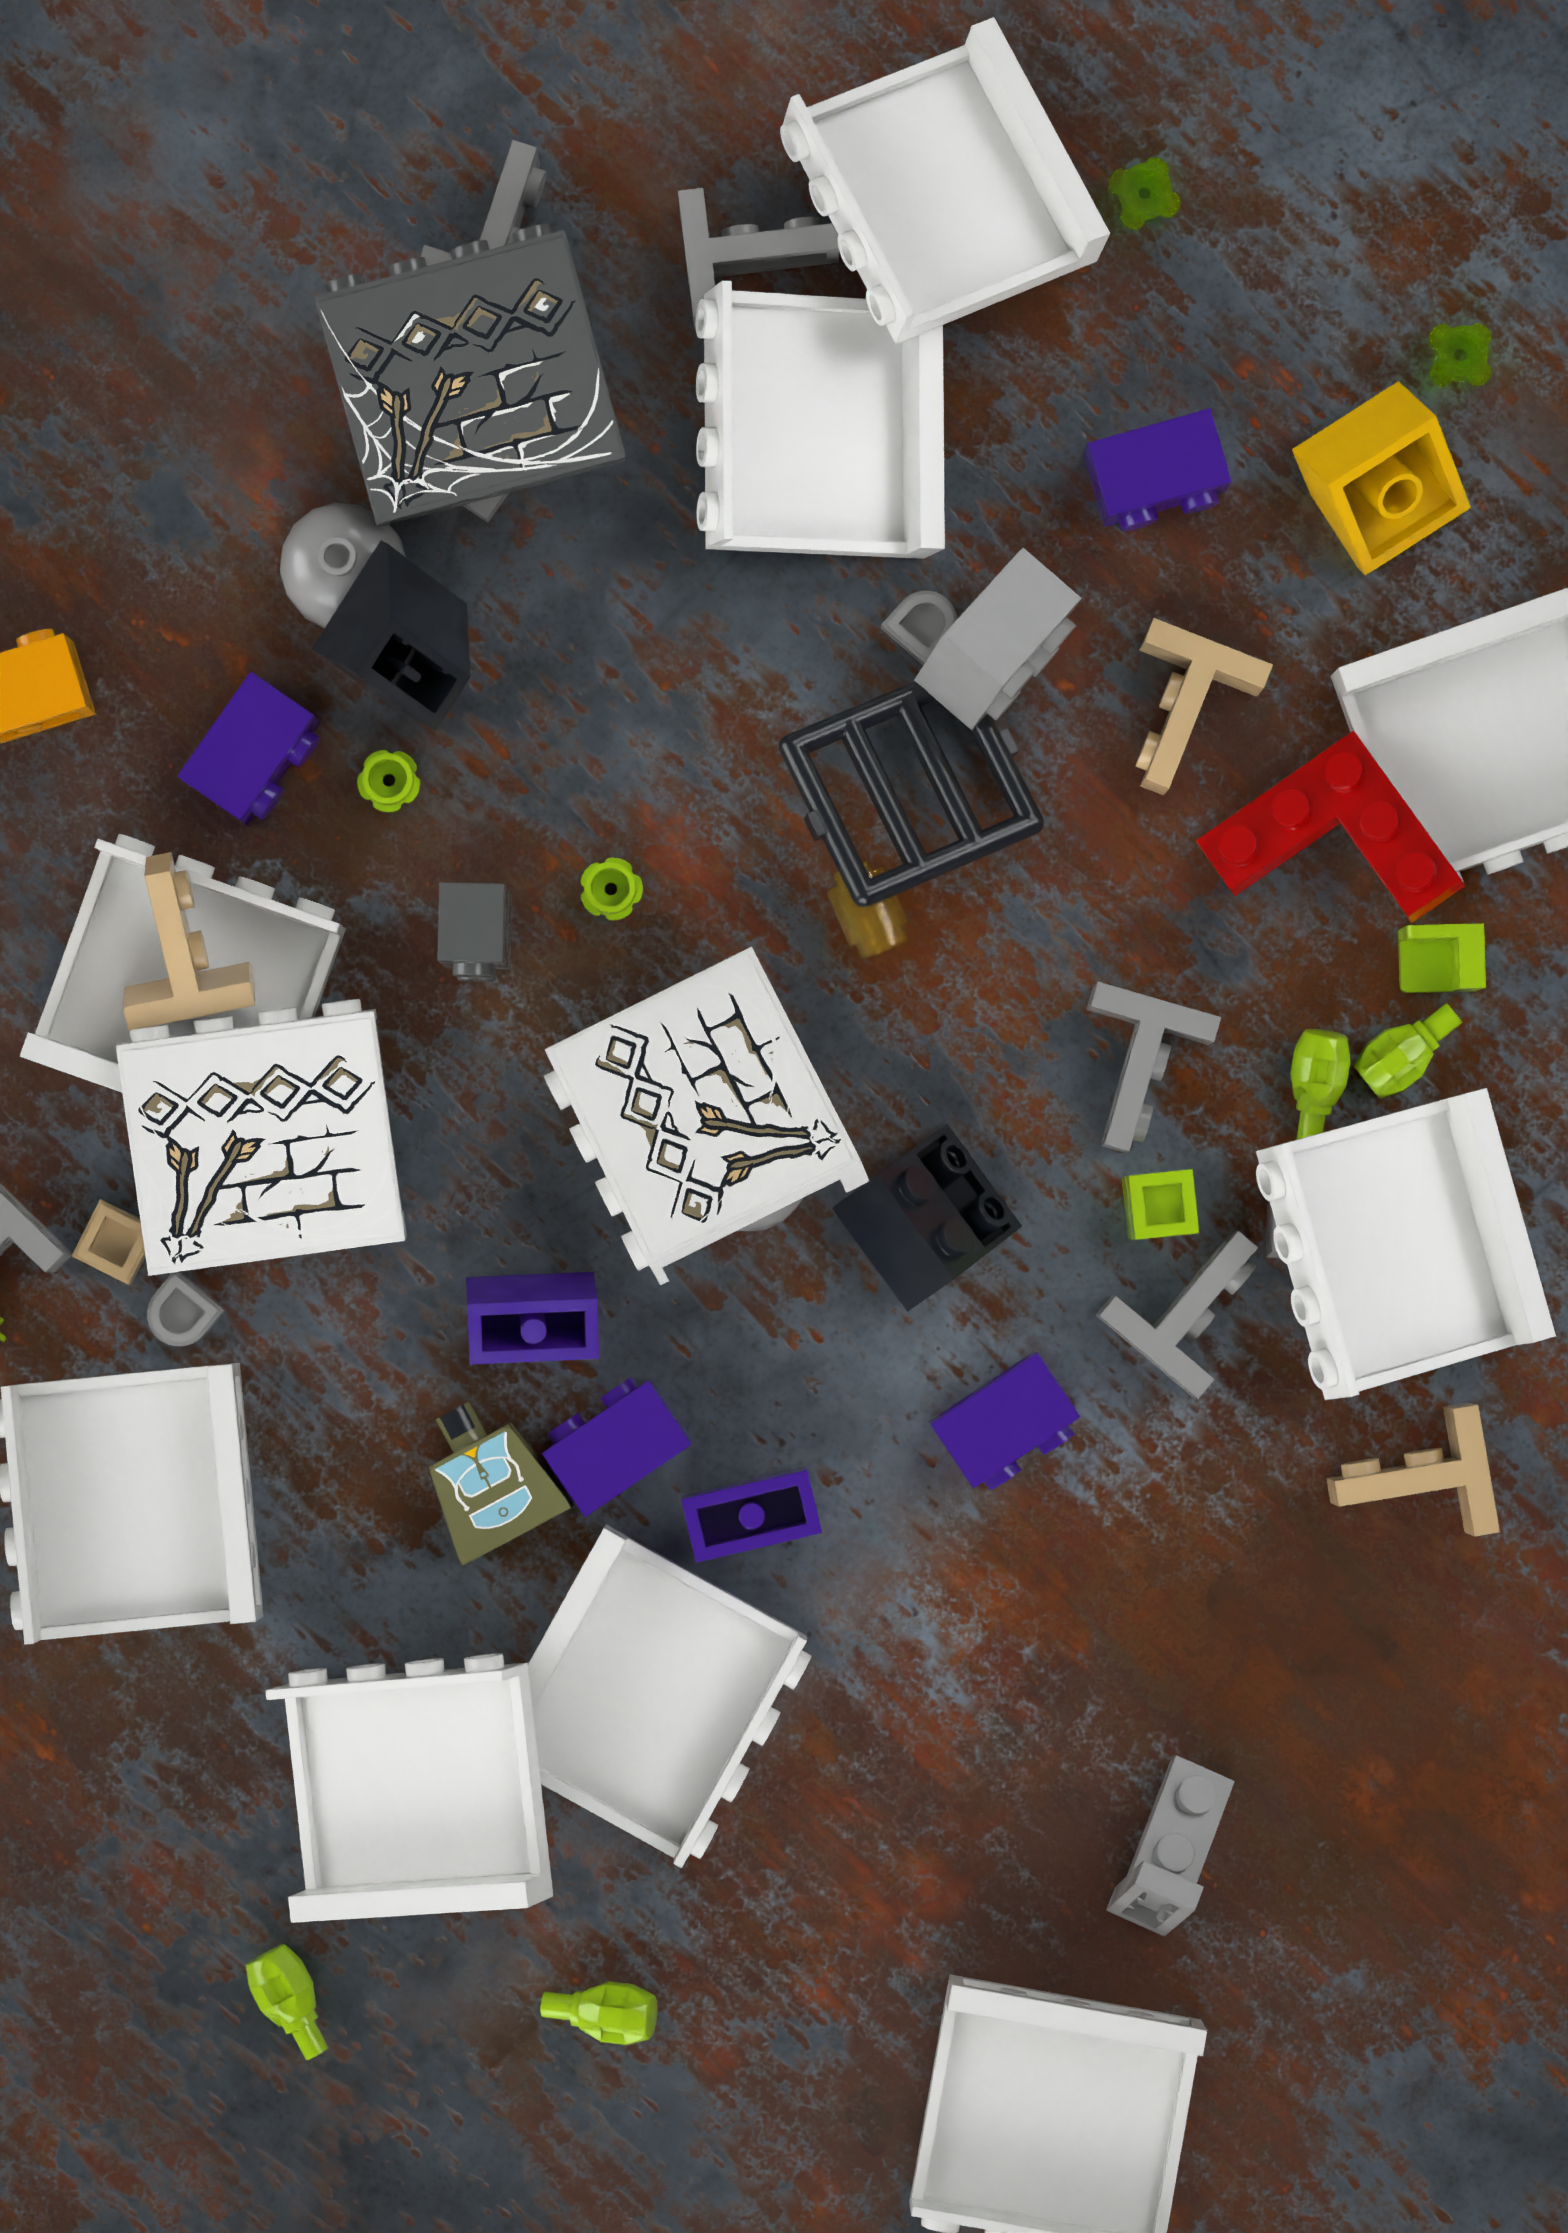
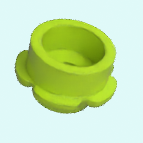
[357,750,421,812]
[581,857,643,921]

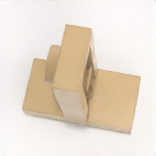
[1135,618,1273,795]
[123,852,255,1031]
[1326,1403,1500,1536]

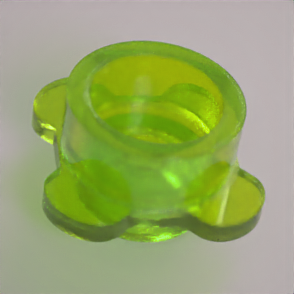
[1108,157,1181,230]
[1428,323,1492,387]

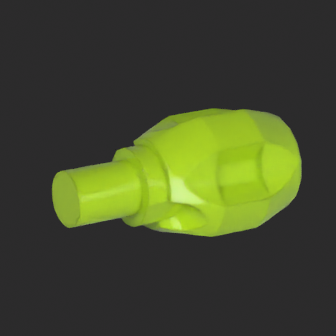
[1353,1003,1462,1099]
[1290,1029,1350,1140]
[246,1944,328,2060]
[540,1981,658,2045]

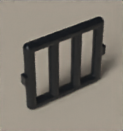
[779,681,1044,907]

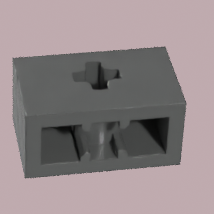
[437,882,512,982]

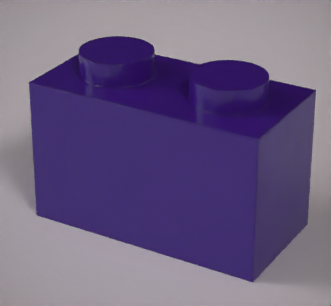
[1083,408,1232,531]
[177,671,320,826]
[466,1272,599,1365]
[928,1351,1080,1490]
[542,1376,693,1517]
[681,1466,822,1563]

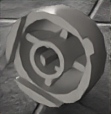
[280,503,406,628]

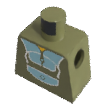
[429,1402,574,1566]

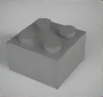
[914,548,1082,730]

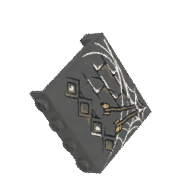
[314,223,626,526]

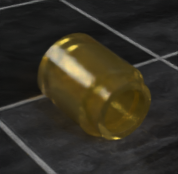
[826,860,909,960]

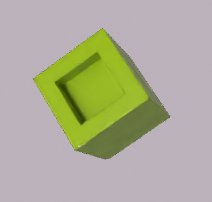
[1398,923,1486,993]
[1122,1169,1199,1240]

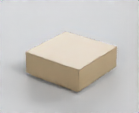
[72,1199,146,1285]

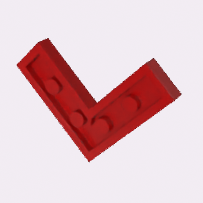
[1196,730,1465,923]

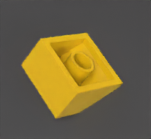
[1292,381,1471,576]

